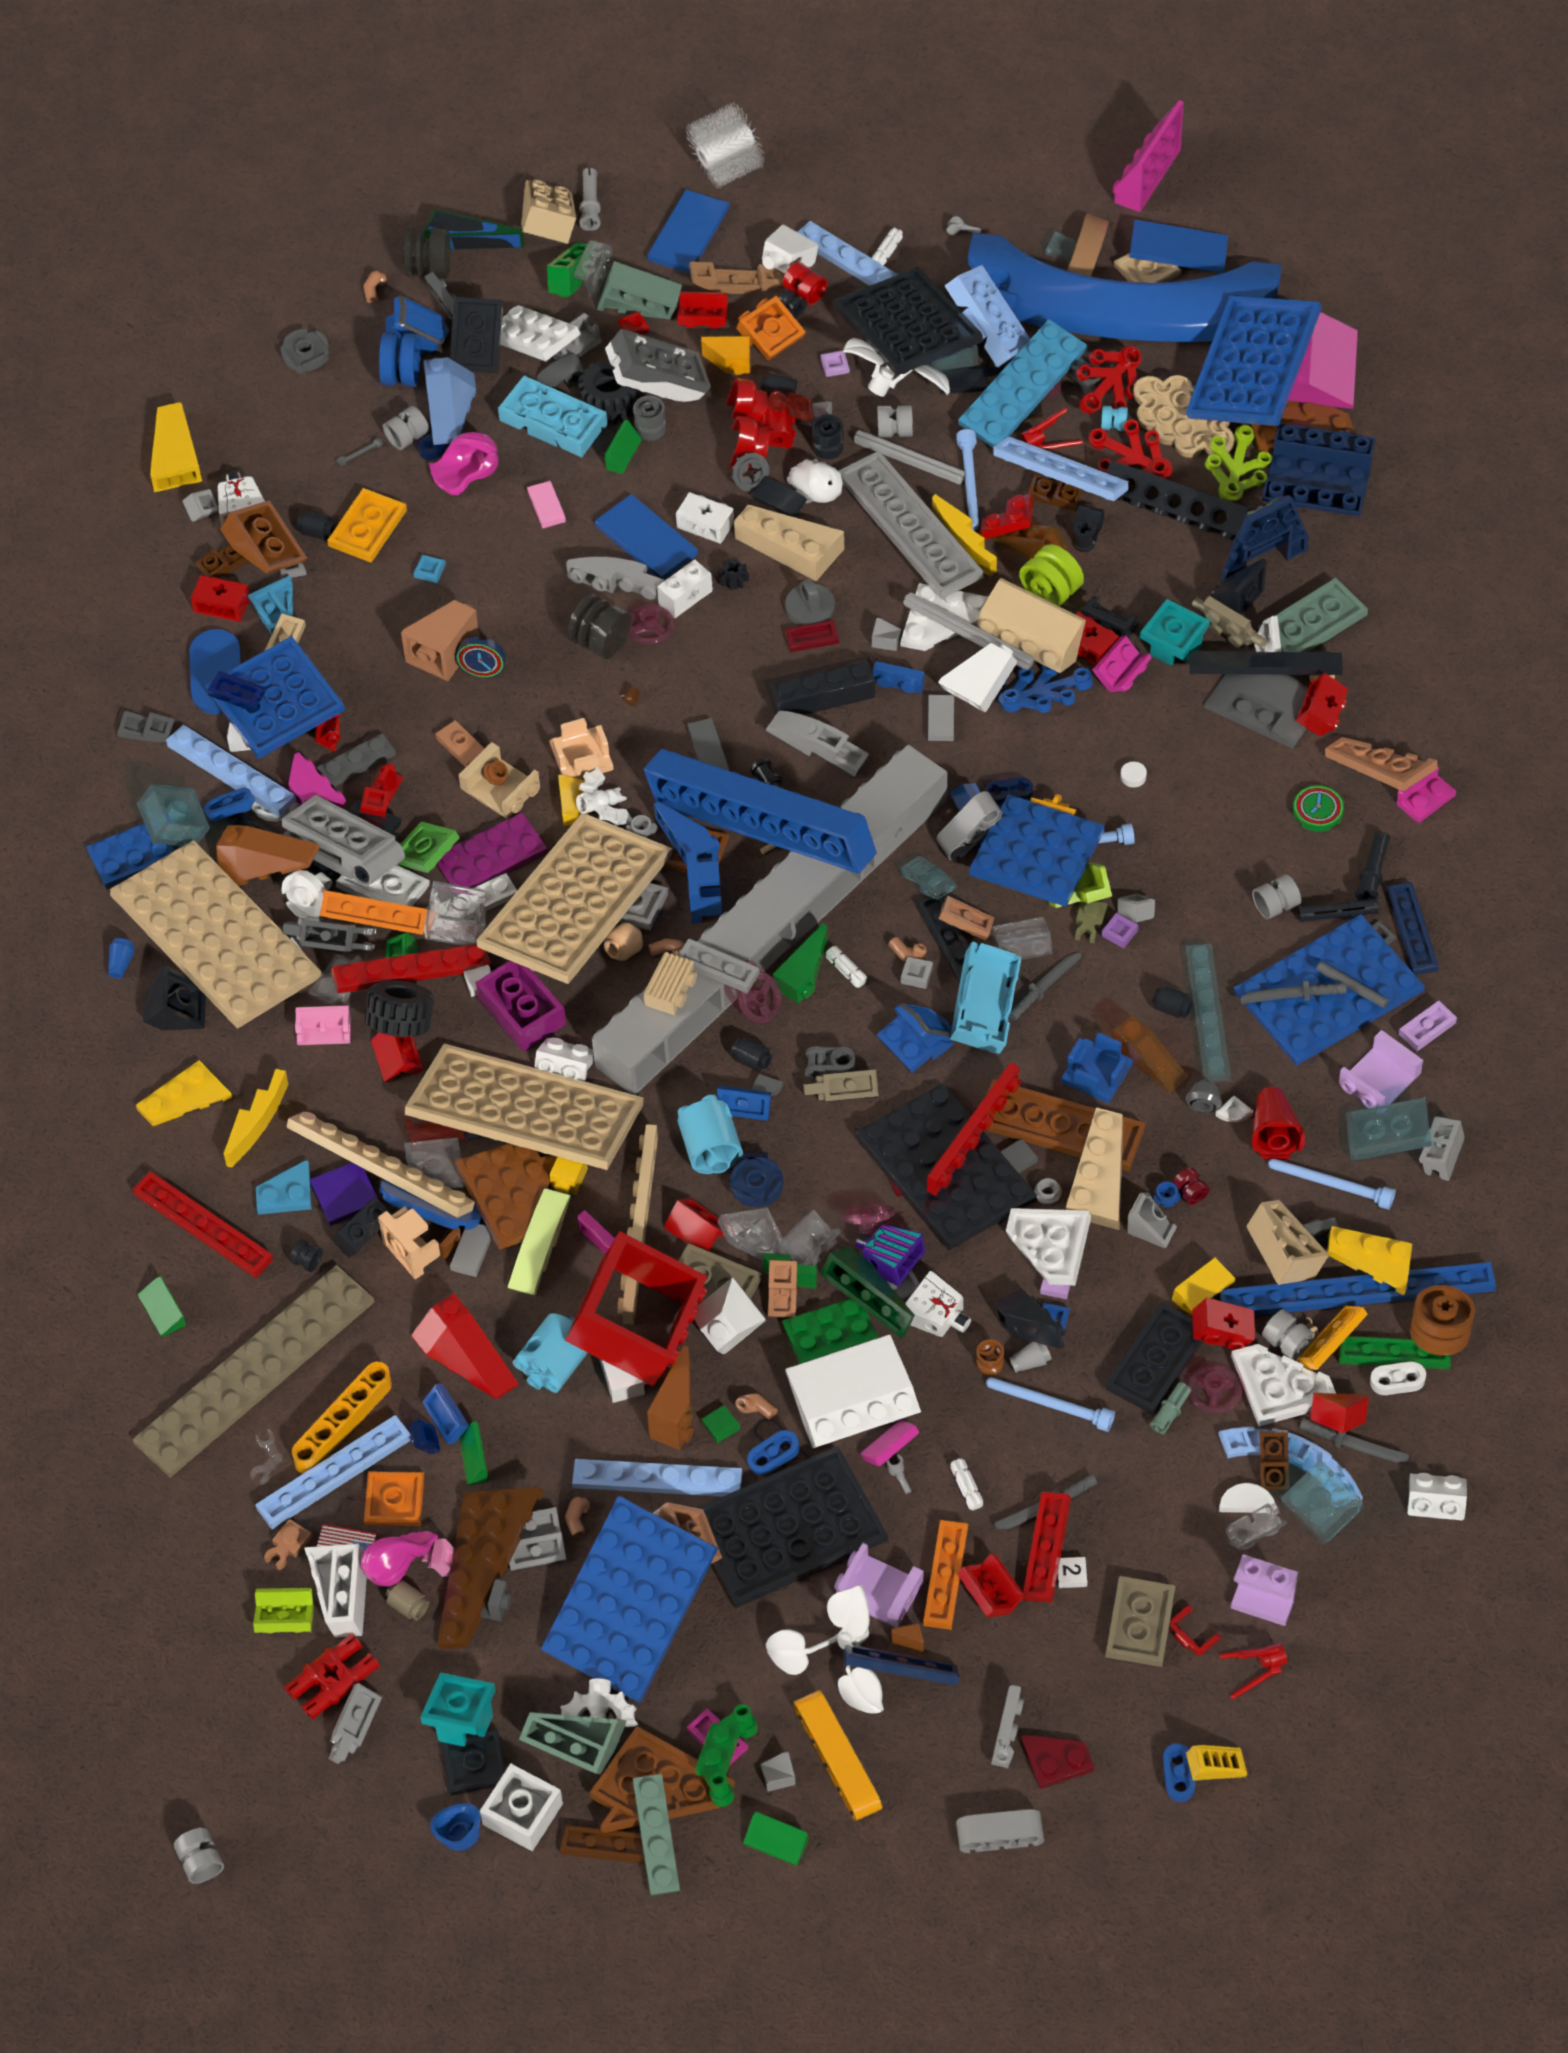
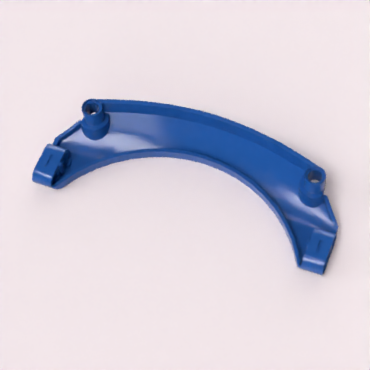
[968,233,1282,342]

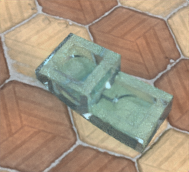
[1045,231,1079,262]
[900,856,957,900]

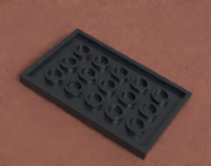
[833,267,983,376]
[855,1083,1037,1250]
[698,1446,888,1609]

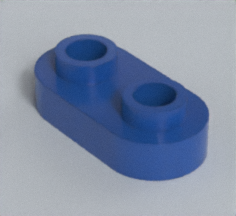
[204,788,255,821]
[747,1430,800,1476]
[1163,1744,1195,1802]

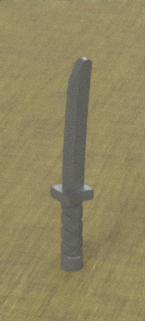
[1009,953,1081,1021]
[1240,981,1347,1004]
[1300,1418,1409,1463]
[995,1474,1097,1529]

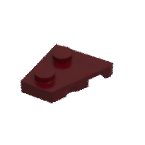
[1021,1735,1095,1789]

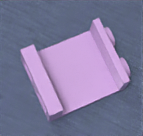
[1339,1030,1423,1113]
[834,1543,923,1627]
[1231,1554,1298,1626]

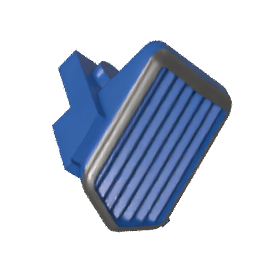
[386,296,450,356]
[877,1004,953,1073]

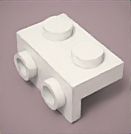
[534,1038,594,1082]
[1408,1473,1467,1520]

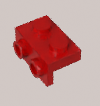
[678,291,728,328]
[958,1553,1024,1618]

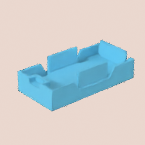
[498,376,607,457]
[950,942,1022,1054]

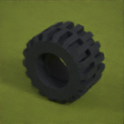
[579,359,640,424]
[365,980,434,1037]

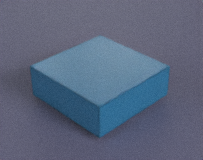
[413,555,446,583]

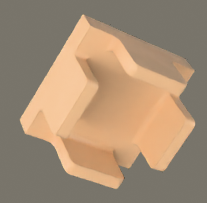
[550,718,614,779]
[378,1207,440,1280]

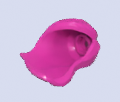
[429,432,499,495]
[360,1531,438,1586]

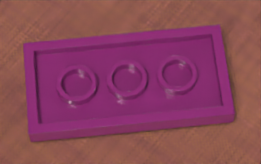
[436,812,548,896]

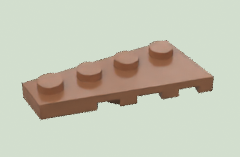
[1325,737,1438,791]

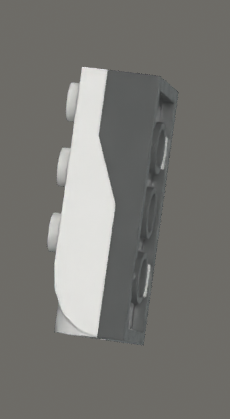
[605,329,711,402]

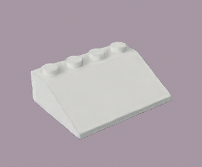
[785,1335,921,1449]

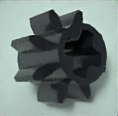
[718,559,749,591]

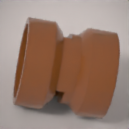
[976,1339,1004,1376]

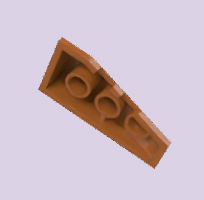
[216,825,320,886]

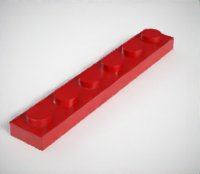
[331,944,491,994]
[927,1062,1021,1196]
[133,1171,273,1279]

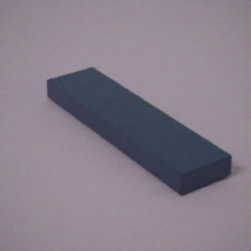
[1386,882,1439,975]
[843,1644,960,1686]

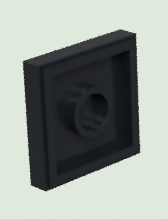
[441,1729,505,1796]

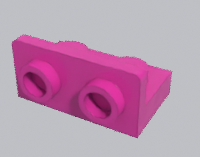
[1092,636,1152,693]
[1397,766,1456,824]

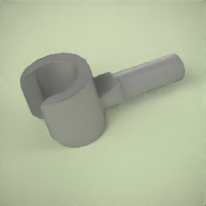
[947,216,981,235]
[886,1454,912,1494]

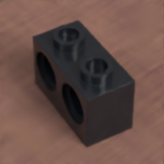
[330,1197,392,1258]

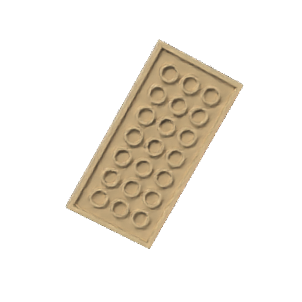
[477,814,672,984]
[110,840,321,1029]
[405,1044,644,1170]

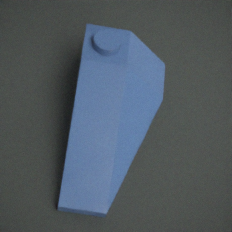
[424,358,476,445]

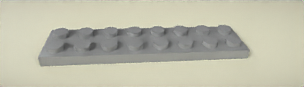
[838,451,984,599]

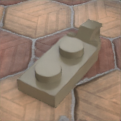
[803,1069,879,1101]

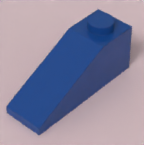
[654,802,720,866]

